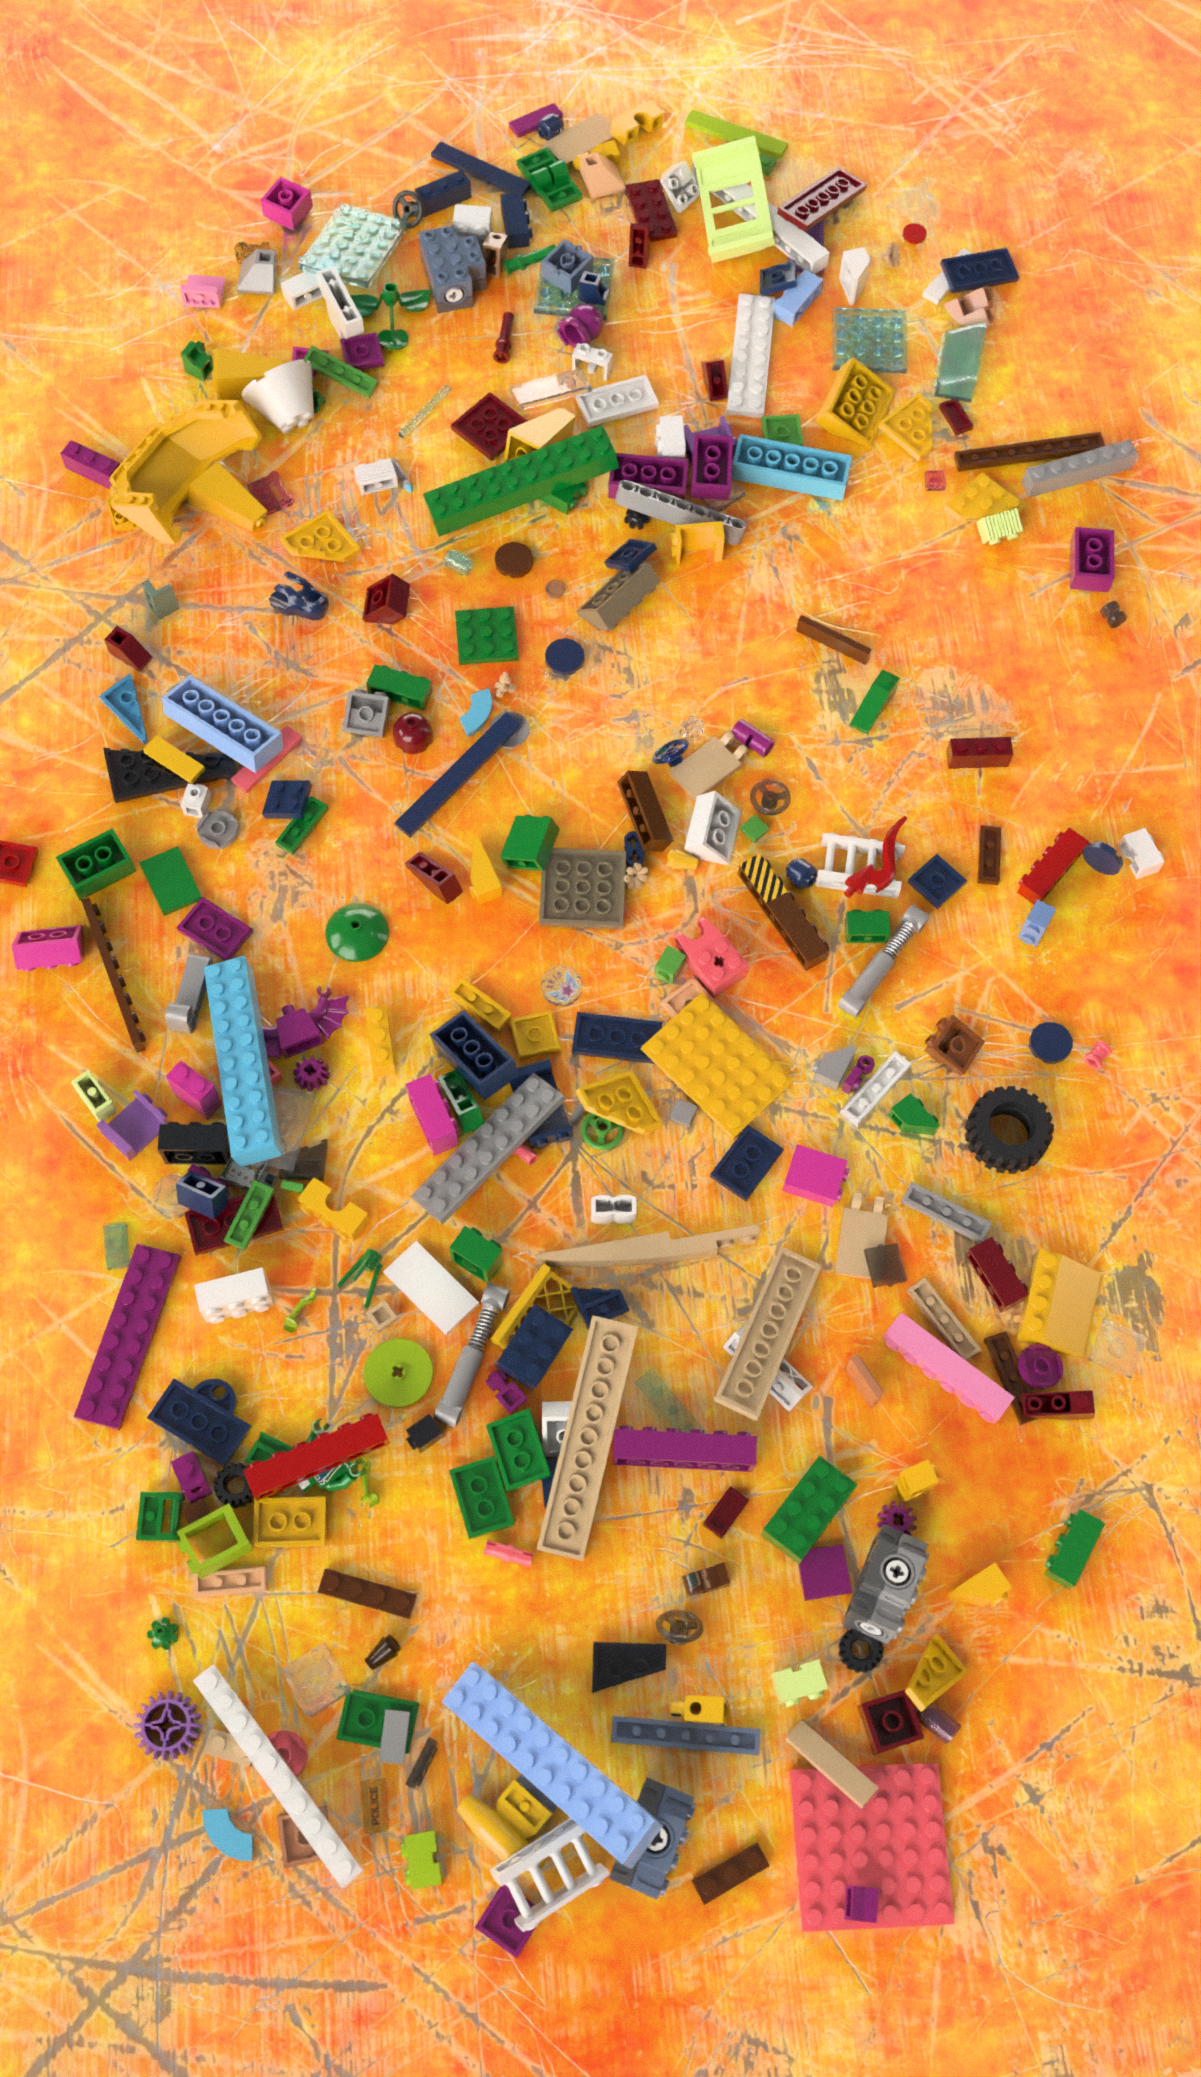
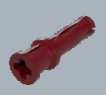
[493,312,515,364]

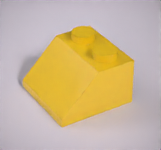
[947,1563,1012,1607]

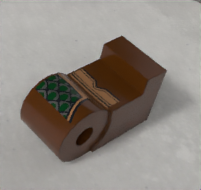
[682,1562,730,1596]

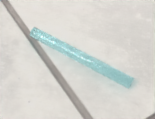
[398,385,451,438]

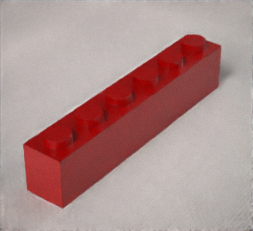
[243,1413,390,1501]

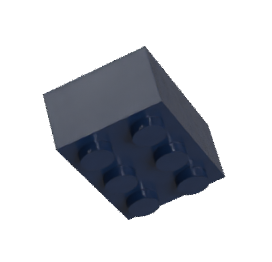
[494,1304,573,1391]

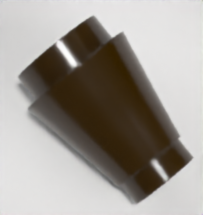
[364,1634,402,1671]

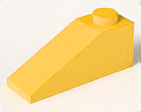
[469,835,502,905]

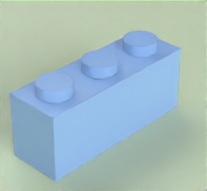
[773,269,823,327]

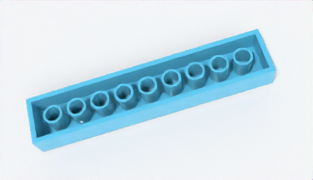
[204,955,283,1167]

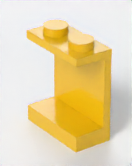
[671,521,725,565]

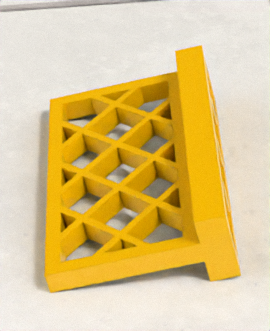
[489,1263,578,1349]

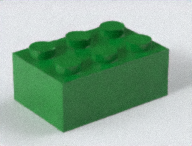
[56,828,136,900]

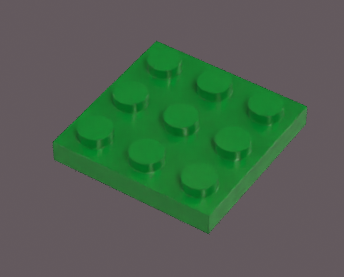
[455,606,519,665]

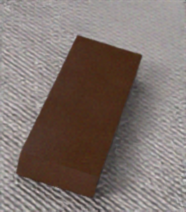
[977,825,1001,885]

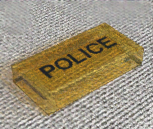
[361,1778,390,1834]

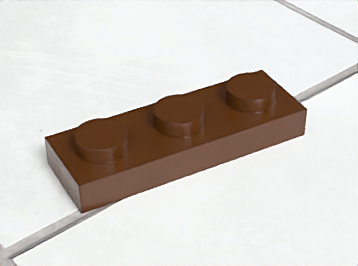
[692,1842,770,1905]

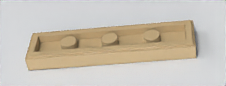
[906,1277,982,1361]
[786,1720,879,1809]

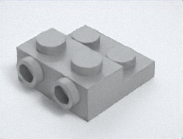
[342,689,391,738]

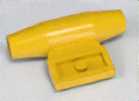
[457,1779,553,1880]

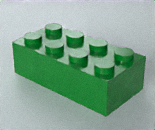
[761,1455,858,1564]

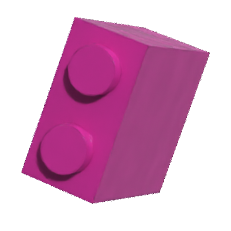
[166,1060,222,1120]
[782,1144,850,1208]

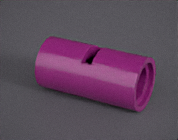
[731,719,775,757]

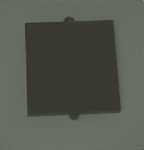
[864,1243,907,1288]

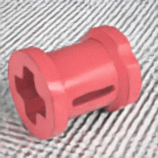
[1084,1040,1112,1069]

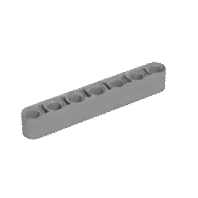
[615,480,746,545]

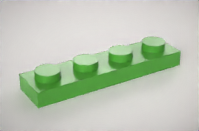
[304,345,378,399]

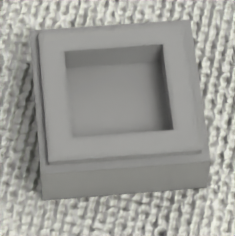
[669,1099,697,1128]

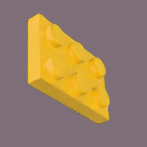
[253,1496,327,1548]

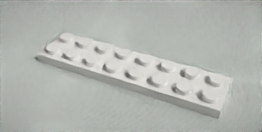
[726,294,775,418]

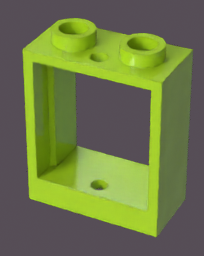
[176,1503,253,1580]

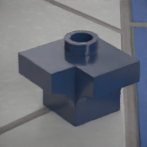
[578,271,610,306]

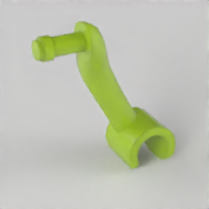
[283,1288,317,1334]
[356,1457,380,1508]

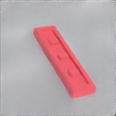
[231,725,303,794]

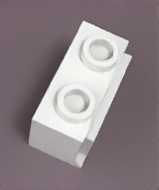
[572,343,613,381]

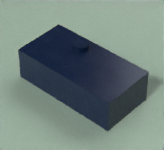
[429,1010,520,1100]

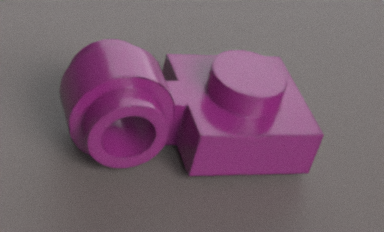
[842,1055,875,1095]
[485,1369,528,1415]

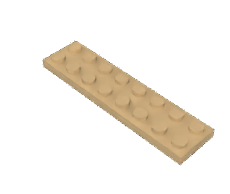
[713,1246,822,1421]

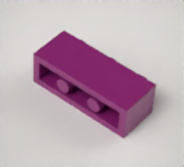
[60,440,120,489]

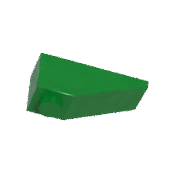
[850,669,900,734]
[438,1070,485,1134]

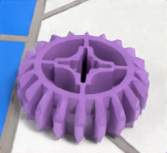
[134,1691,202,1761]

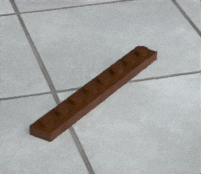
[953,432,1105,472]
[81,897,146,1053]

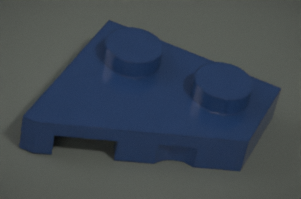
[570,1287,629,1330]

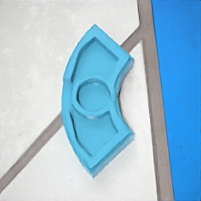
[459,688,492,737]
[202,1809,253,1861]

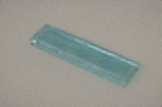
[634,1368,708,1434]

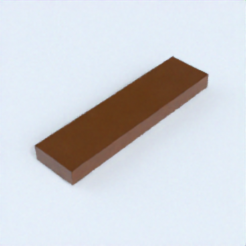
[796,615,871,665]
[984,1331,1040,1426]

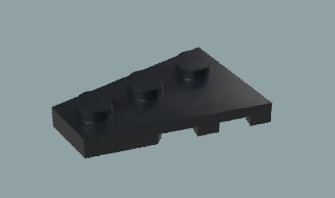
[592,1642,666,1693]

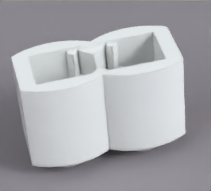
[591,1195,636,1224]

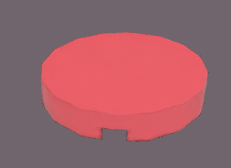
[267,1730,308,1777]

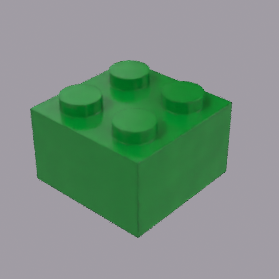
[449,1226,504,1284]

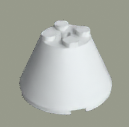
[241,359,314,434]

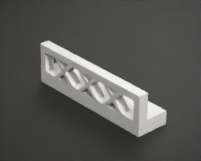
[723,1323,813,1412]

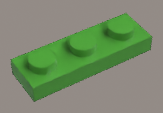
[224,1180,275,1251]

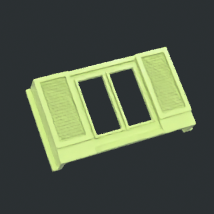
[692,136,775,263]

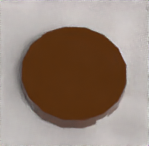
[495,542,533,578]

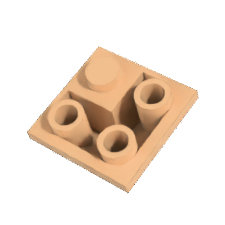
[580,152,626,199]

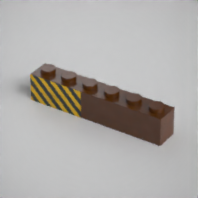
[738,853,829,971]

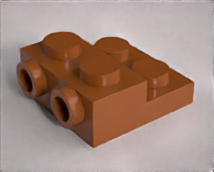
[924,1015,985,1076]

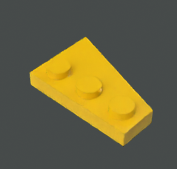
[905,1632,969,1712]

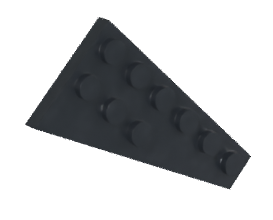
[103,747,236,803]

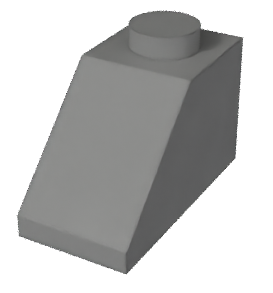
[812,1046,857,1091]

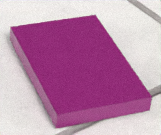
[176,897,254,961]

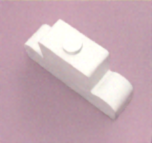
[317,266,364,339]

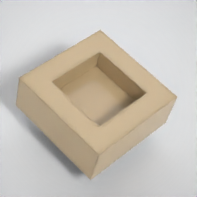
[366,1300,398,1333]

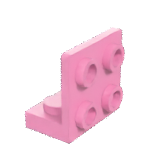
[180,275,225,308]

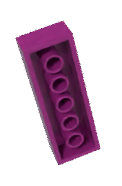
[612,1425,757,1472]

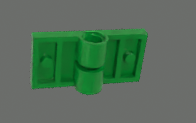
[516,147,582,212]

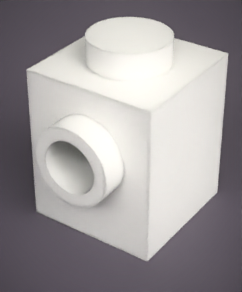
[180,784,211,818]

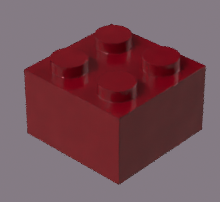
[857,1689,924,1755]

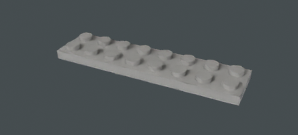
[411,1073,566,1225]

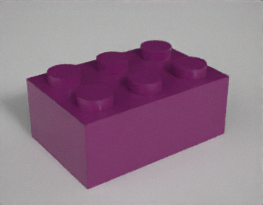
[690,434,733,500]
[1070,527,1114,592]

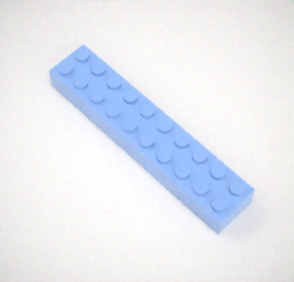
[442,1661,663,1869]

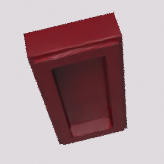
[939,398,974,435]
[702,1486,749,1539]

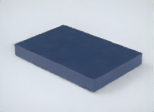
[710,1125,784,1202]

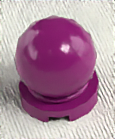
[557,303,603,348]

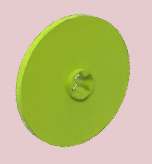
[363,1339,433,1408]

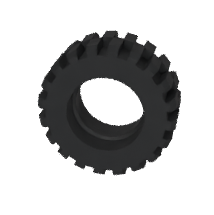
[965,1086,1054,1174]

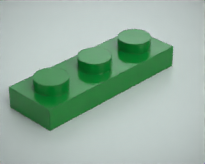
[275,796,329,855]

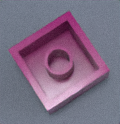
[260,176,313,230]

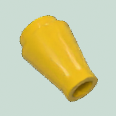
[666,849,698,870]

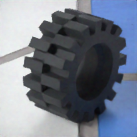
[213,1462,253,1508]
[838,1628,884,1673]

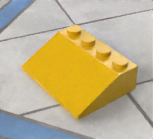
[815,357,896,447]
[1016,1248,1101,1359]

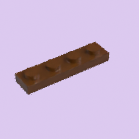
[318,1568,417,1620]

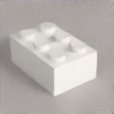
[194,1268,274,1324]

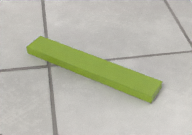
[684,109,788,159]

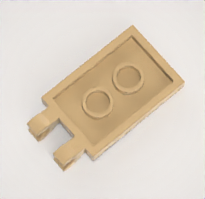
[669,731,749,802]
[834,1193,888,1282]

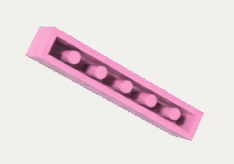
[882,1312,1015,1424]

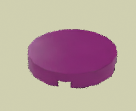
[1018,1343,1063,1390]

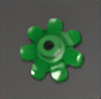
[313,388,326,413]
[147,1617,179,1650]

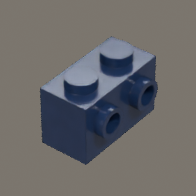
[176,1171,228,1219]

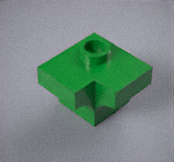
[181,341,213,381]

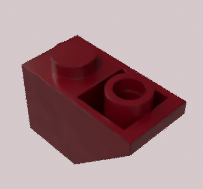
[104,626,153,672]

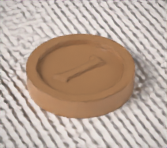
[545,580,564,599]

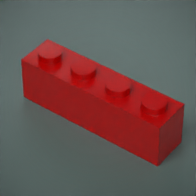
[1017,827,1089,904]

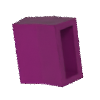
[844,1885,879,1923]

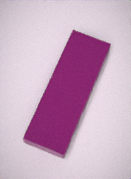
[509,103,563,138]

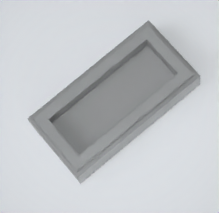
[379,1710,410,1765]

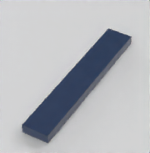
[431,141,531,197]

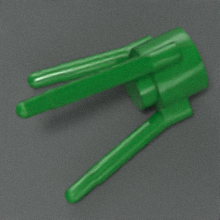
[337,1249,383,1308]

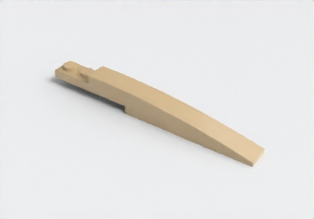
[535,1225,760,1267]

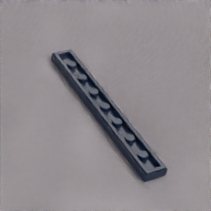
[394,712,522,838]

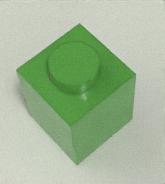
[654,946,686,984]

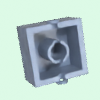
[542,239,593,295]

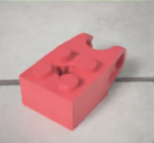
[673,917,749,999]

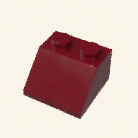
[362,573,410,624]

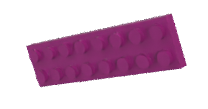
[74,1244,181,1431]

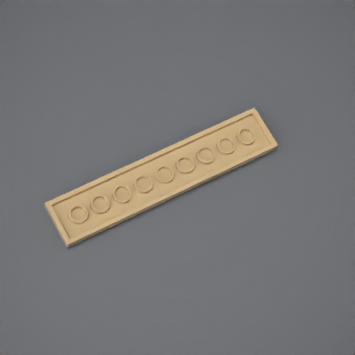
[537,1315,638,1561]

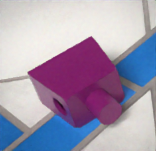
[171,1451,213,1504]

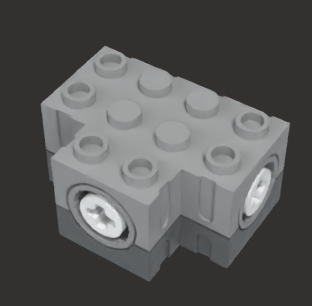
[842,1524,929,1645]

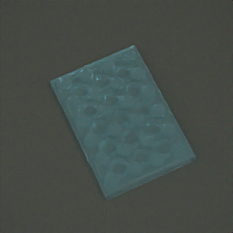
[299,203,408,289]

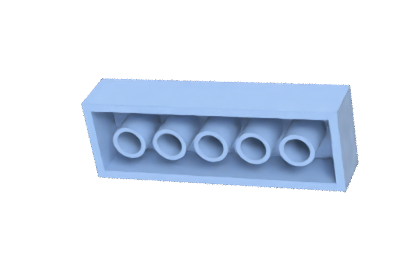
[162,675,283,773]

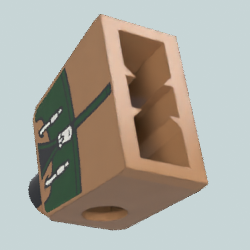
[482,232,508,278]

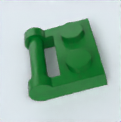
[136,1492,185,1543]

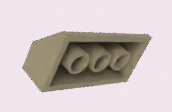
[576,562,661,631]

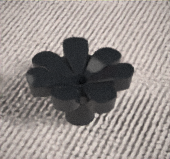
[624,509,649,530]

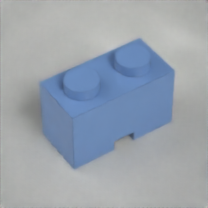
[1018,899,1056,947]

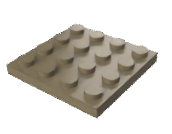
[539,848,626,930]

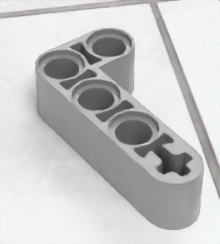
[165,953,213,1034]

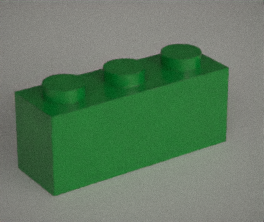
[366,664,433,711]
[1044,1509,1106,1590]

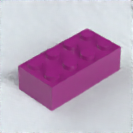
[608,453,689,500]

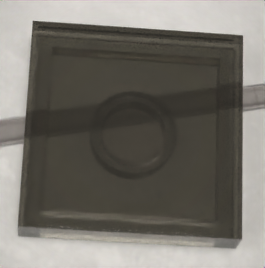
[405,1737,440,1791]

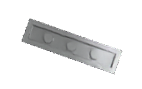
[901,1182,992,1243]

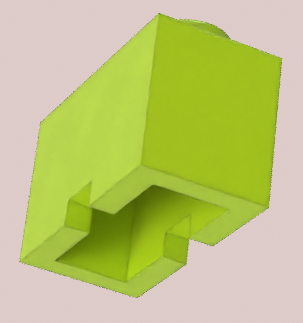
[400,1830,443,1890]

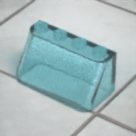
[932,322,987,403]

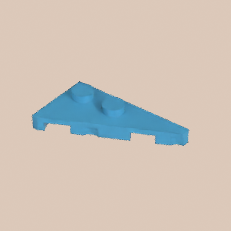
[99,674,148,745]

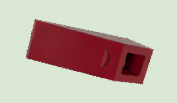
[1022,1390,1095,1420]

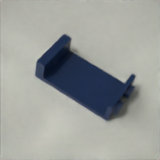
[510,1059,573,1149]

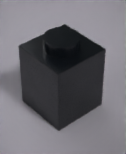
[406,1414,443,1454]

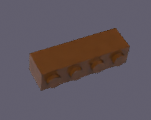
[617,770,674,852]

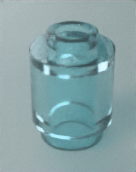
[444,549,474,576]

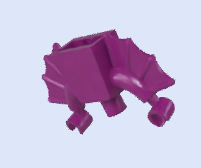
[262,986,349,1059]

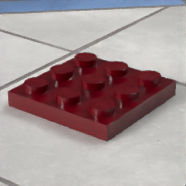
[451,392,528,461]

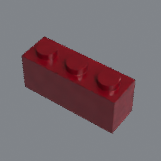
[946,737,1013,769]
[966,1237,1029,1313]

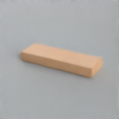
[193,1566,267,1598]

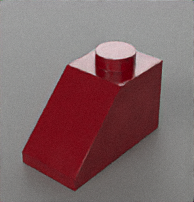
[701,358,728,401]

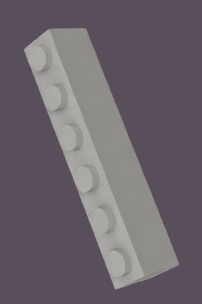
[1021,439,1138,498]

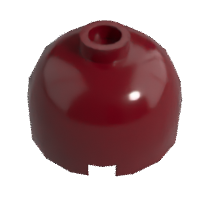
[393,712,433,754]

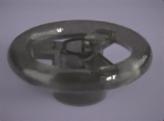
[750,779,791,816]
[656,1610,704,1645]

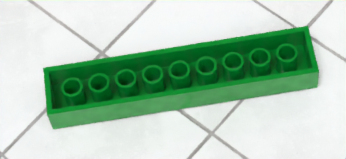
[423,425,619,537]

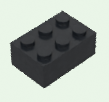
[157,1122,231,1165]

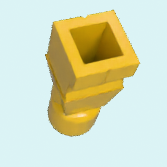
[572,140,620,171]

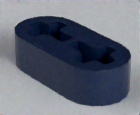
[624,831,645,868]

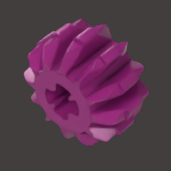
[293,1055,330,1093]
[877,1501,917,1536]

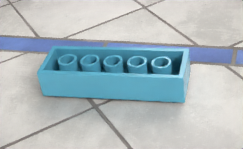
[731,434,852,501]

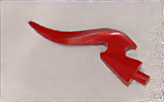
[844,816,908,898]

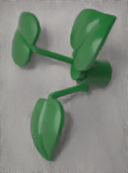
[349,283,430,350]

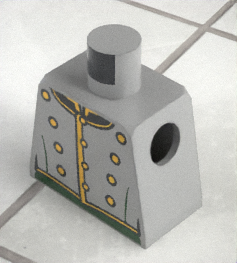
[220,1157,278,1191]

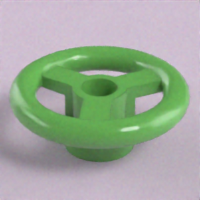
[581,1113,625,1150]

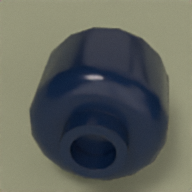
[537,113,564,141]
[786,858,817,889]

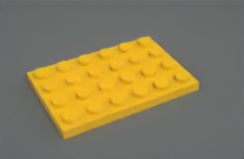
[641,992,794,1140]

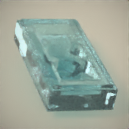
[103,1222,130,1270]

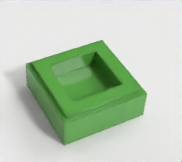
[740,815,769,844]
[280,1180,307,1193]

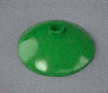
[325,903,389,962]

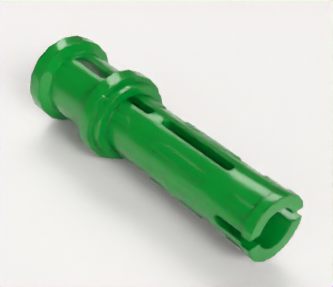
[503,244,556,276]

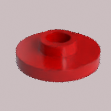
[902,223,927,244]

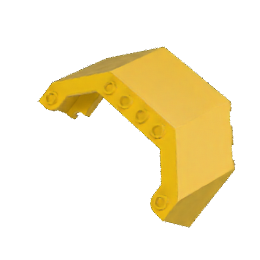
[109,400,263,544]

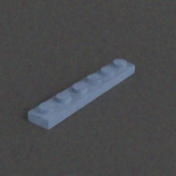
[611,1716,760,1756]

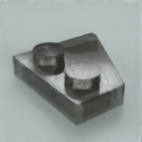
[279,1139,328,1181]

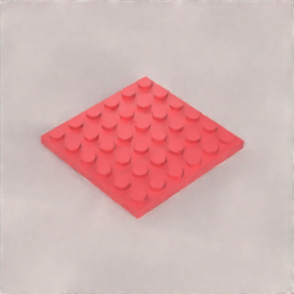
[789,1763,954,1932]

